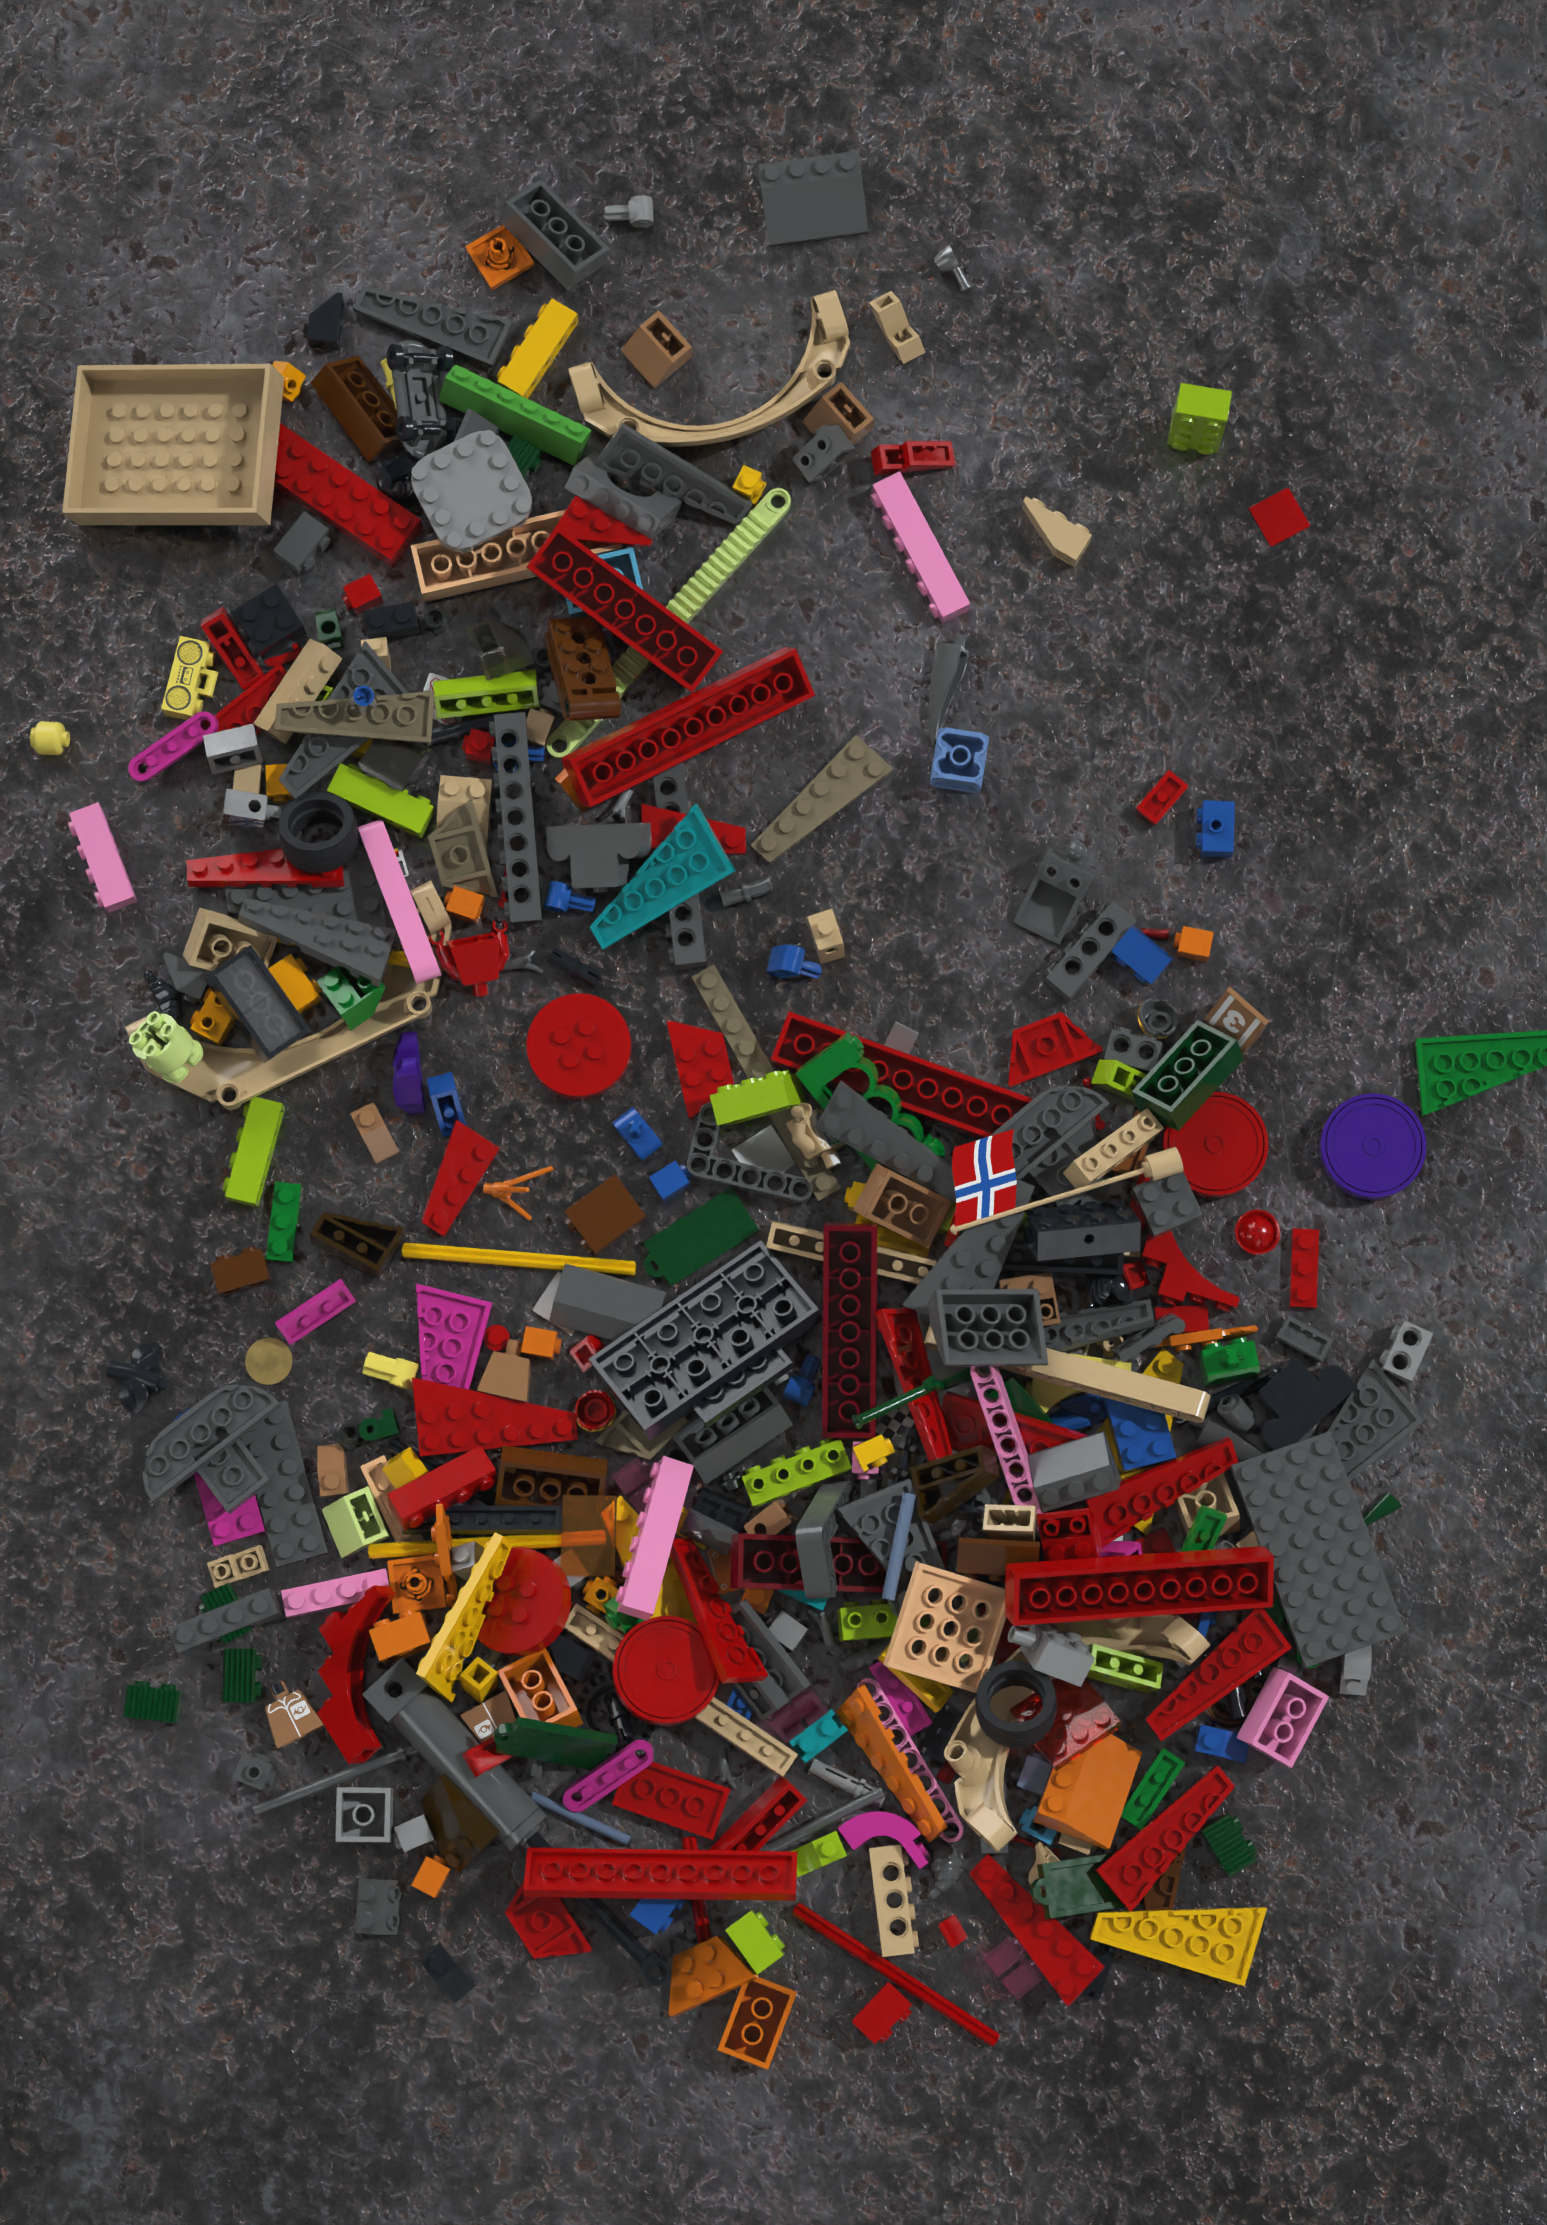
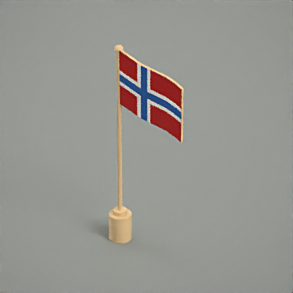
[950,1129,1184,1235]

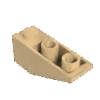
[1022,497,1092,568]

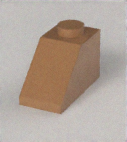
[350,1102,400,1164]
[317,1444,350,1499]

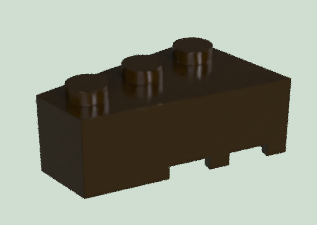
[310,1212,405,1280]
[910,1445,1000,1524]

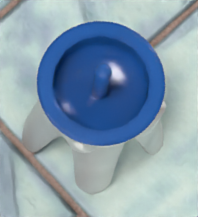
[350,686,377,714]

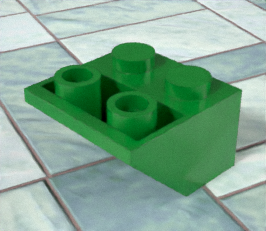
[316,966,385,1031]

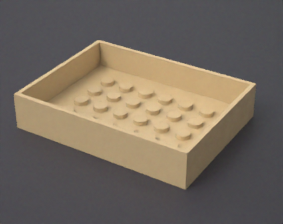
[62,364,284,525]

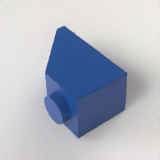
[427,1072,467,1137]
[1193,1725,1249,1763]

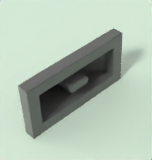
[679,1509,738,1556]

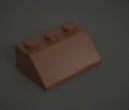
[957,1537,1040,1582]

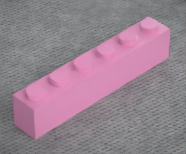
[870,471,970,624]
[615,1456,694,1621]

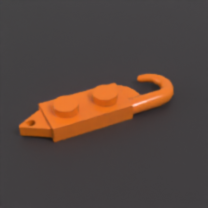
[1154,1325,1258,1352]
[431,1504,458,1608]

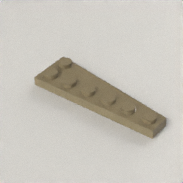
[275,691,435,744]
[751,735,893,865]

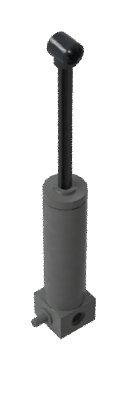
[362,1658,670,1986]

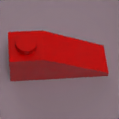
[201,607,265,690]

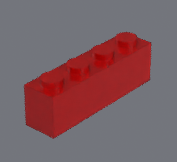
[387,1445,497,1531]
[708,1776,807,1851]

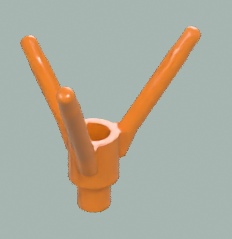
[483,1166,553,1221]

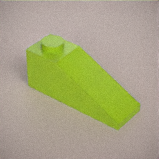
[1091,1059,1147,1102]

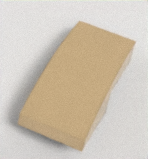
[207,1545,270,1588]

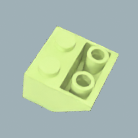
[322,1486,391,1558]

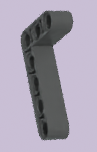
[687,1102,812,1204]
[796,1481,853,1599]

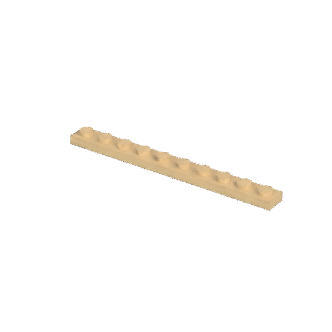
[564,1604,798,1778]

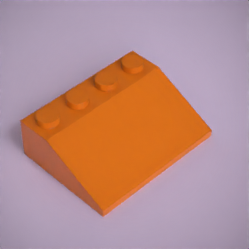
[1033,1716,1142,1851]

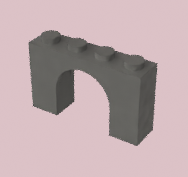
[564,449,684,540]
[168,1588,285,1656]

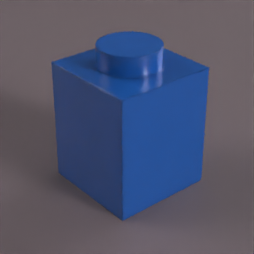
[649,1160,691,1202]

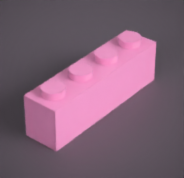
[68,802,137,913]
[281,1568,390,1618]

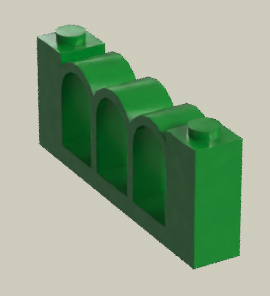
[796,1031,945,1182]

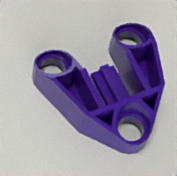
[393,1031,425,1114]

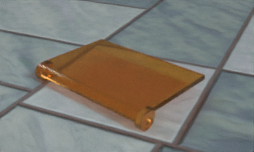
[561,1495,617,1577]

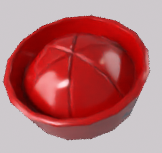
[1234,1209,1281,1255]

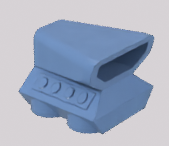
[930,728,989,793]

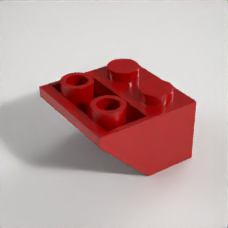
[1036,1508,1102,1561]

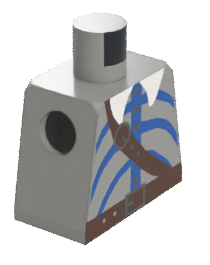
[221,789,282,828]

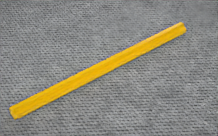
[402,1243,636,1276]
[368,1530,606,1559]

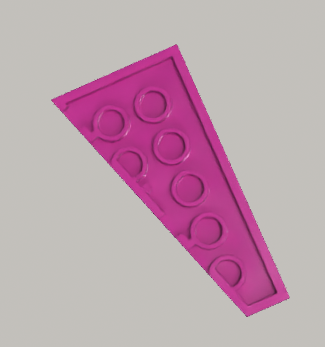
[416,1284,493,1456]

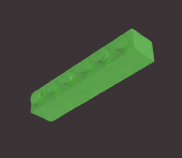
[439,364,591,466]

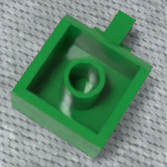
[1197,1337,1260,1387]

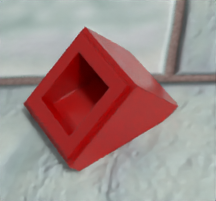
[1120,1259,1150,1292]
[569,1335,605,1373]
[938,1915,967,1948]

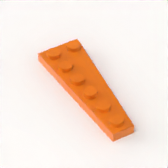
[836,1685,947,1843]

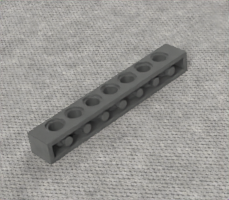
[489,712,542,923]
[648,762,707,970]

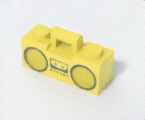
[161,636,218,720]

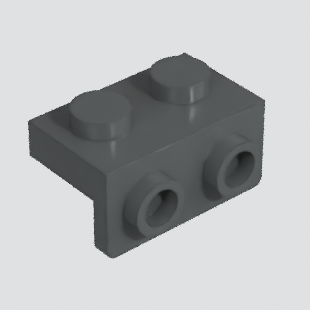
[355,1879,401,1935]

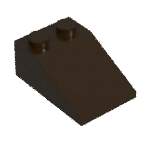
[420,1774,500,1873]

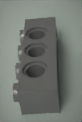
[1045,900,1137,1003]

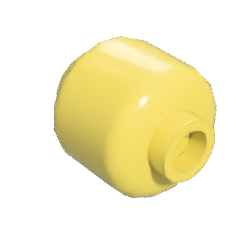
[30,721,70,755]

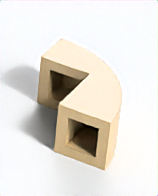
[869,291,925,364]

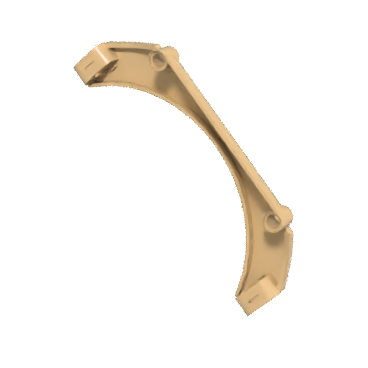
[125,881,452,1110]

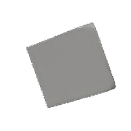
[884,1022,919,1054]

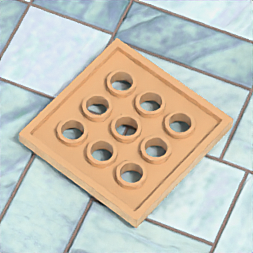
[883,1561,1006,1693]

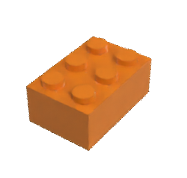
[369,1609,434,1664]
[497,1648,584,1727]
[717,1976,797,2070]

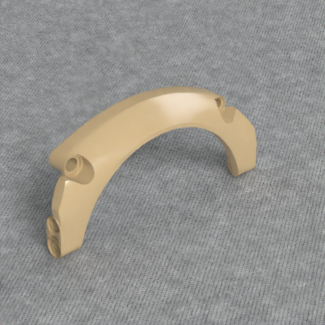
[568,290,850,447]
[944,1614,1210,1852]

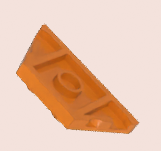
[668,1936,759,2017]

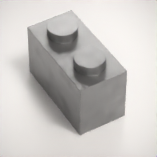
[203,724,263,775]

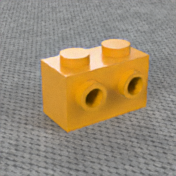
[190,988,235,1046]

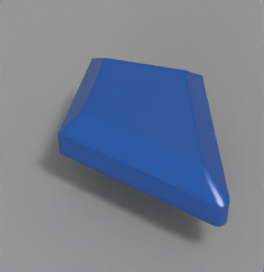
[1059,1393,1107,1428]
[1048,1408,1090,1430]

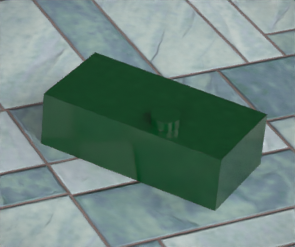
[1132,1020,1244,1131]

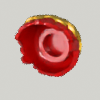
[574,1390,616,1432]

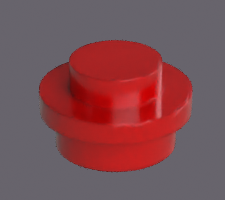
[483,1325,510,1351]

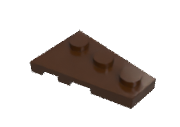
[1136,1832,1186,1911]

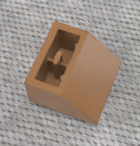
[621,310,693,389]
[802,382,874,445]
[998,1272,1061,1326]

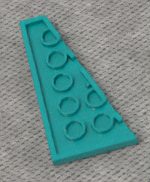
[590,803,736,949]

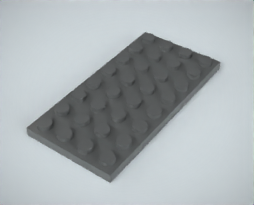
[1230,1431,1406,1668]

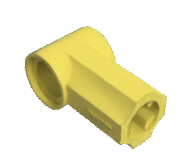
[362,1352,419,1390]

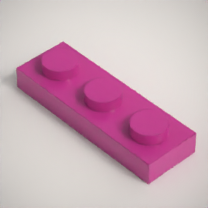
[275,1279,356,1345]
[869,1661,932,1737]

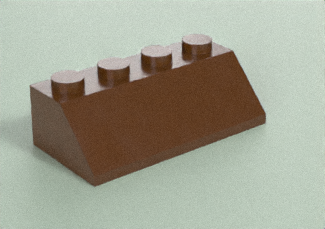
[310,355,402,462]
[494,1446,608,1521]

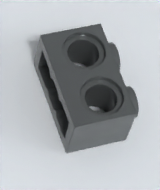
[1103,1027,1163,1074]

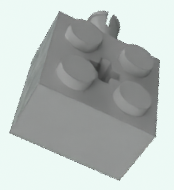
[1008,1623,1095,1687]

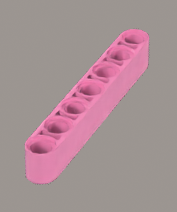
[357,819,441,984]
[970,1366,1047,1532]
[856,1678,963,1842]

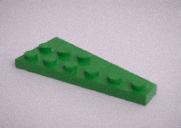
[1415,1030,1547,1117]

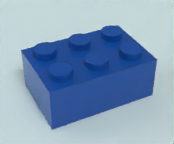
[1102,1397,1176,1473]

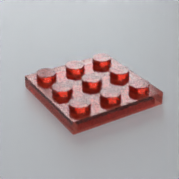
[1009,1678,1122,1771]

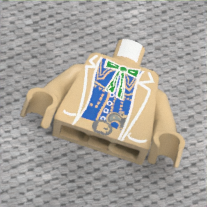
[786,1103,846,1169]

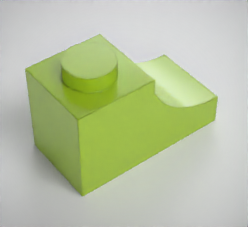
[792,1831,847,1877]

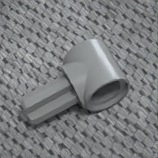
[604,195,654,228]

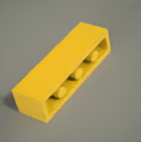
[496,299,579,399]

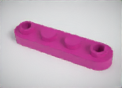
[128,711,219,782]
[563,1740,654,1812]

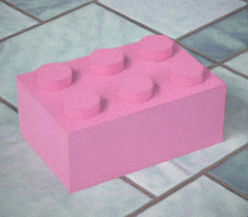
[1236,1667,1329,1768]

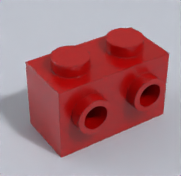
[851,1981,912,2044]

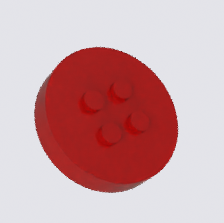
[527,993,632,1099]
[1162,1092,1268,1198]
[477,1547,571,1657]
[612,1616,720,1726]

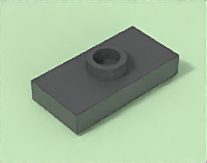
[1275,1315,1334,1363]

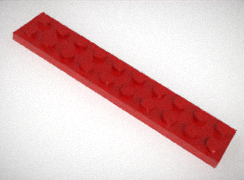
[523,1848,797,1901]

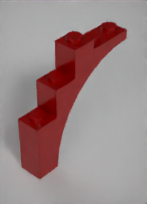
[1130,1160,1240,1313]
[317,1585,396,1764]

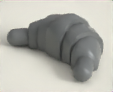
[918,1835,961,1900]

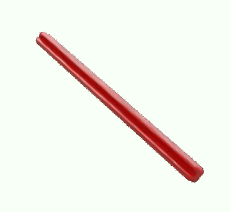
[792,1903,1000,2046]

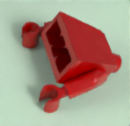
[429,920,510,997]

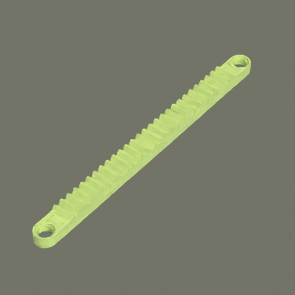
[546,488,791,760]

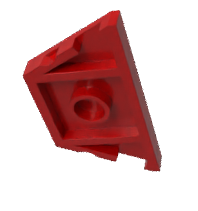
[1008,1012,1103,1089]
[667,1021,734,1119]
[505,1881,593,1959]

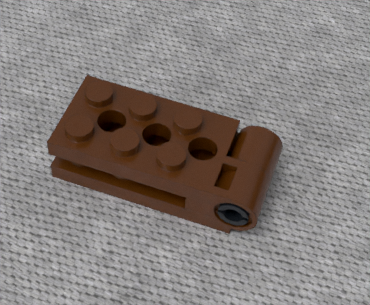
[544,617,621,721]

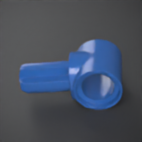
[543,881,596,913]
[782,1354,821,1408]

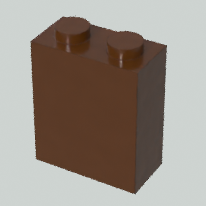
[564,1174,647,1257]

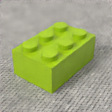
[710,1070,806,1126]
[725,1910,785,1975]

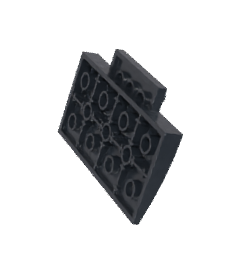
[588,1240,823,1440]

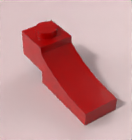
[870,441,955,476]

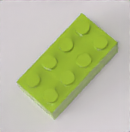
[1167,383,1232,455]

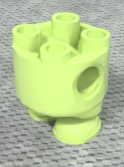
[129,1011,203,1083]

